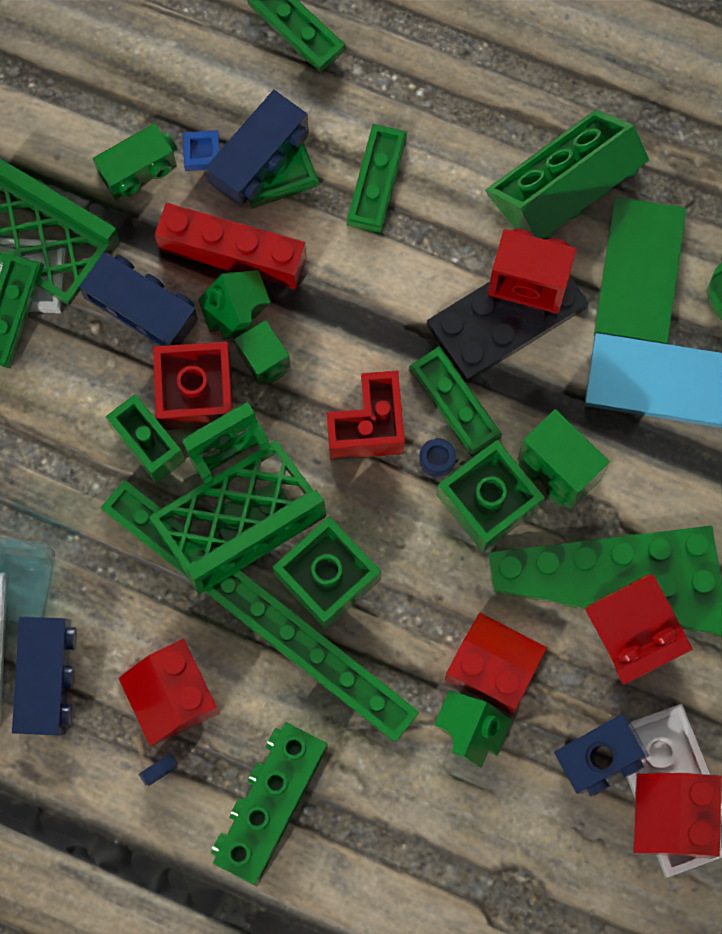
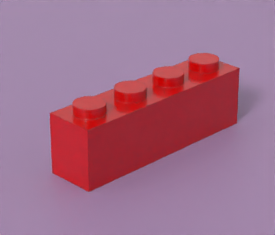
[155,202,307,290]

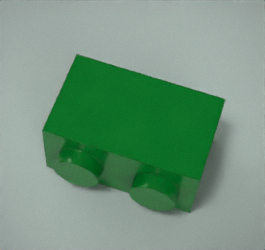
[105,394,185,484]

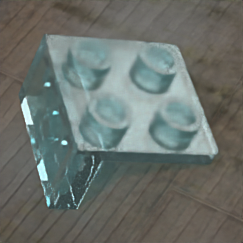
[0,537,56,623]

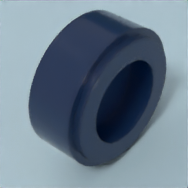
[419,438,457,477]
[138,753,178,786]

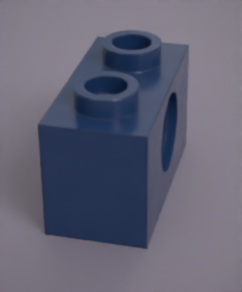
[554,714,650,797]

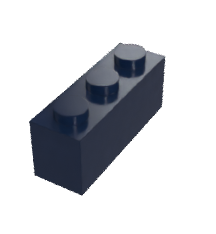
[205,89,309,207]
[79,252,198,346]
[12,616,77,735]

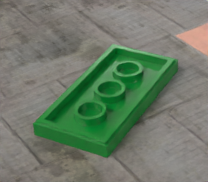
[593,197,686,344]

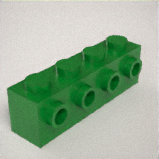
[211,722,328,887]

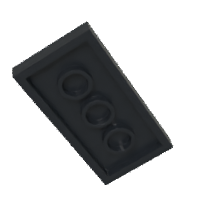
[426,276,589,383]

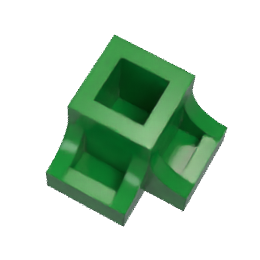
[198,270,271,340]
[434,690,512,768]

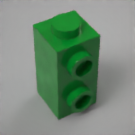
[93,123,177,200]

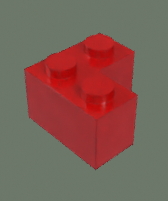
[326,370,405,460]

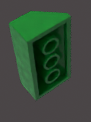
[485,110,649,239]

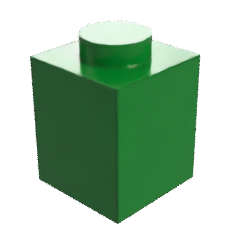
[234,320,291,385]

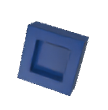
[183,130,220,171]

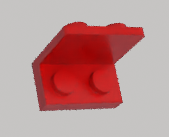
[585,573,693,685]

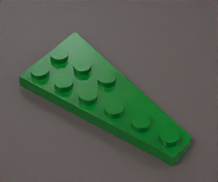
[488,525,722,637]

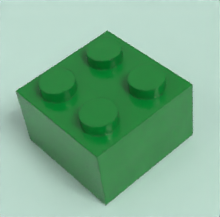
[518,409,610,510]
[436,440,545,552]
[273,516,381,630]

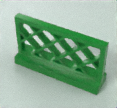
[0,159,120,306]
[149,440,326,595]

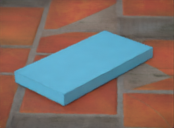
[584,333,722,428]

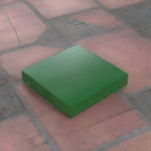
[248,142,319,209]

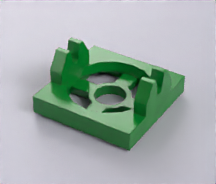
[182,402,271,485]

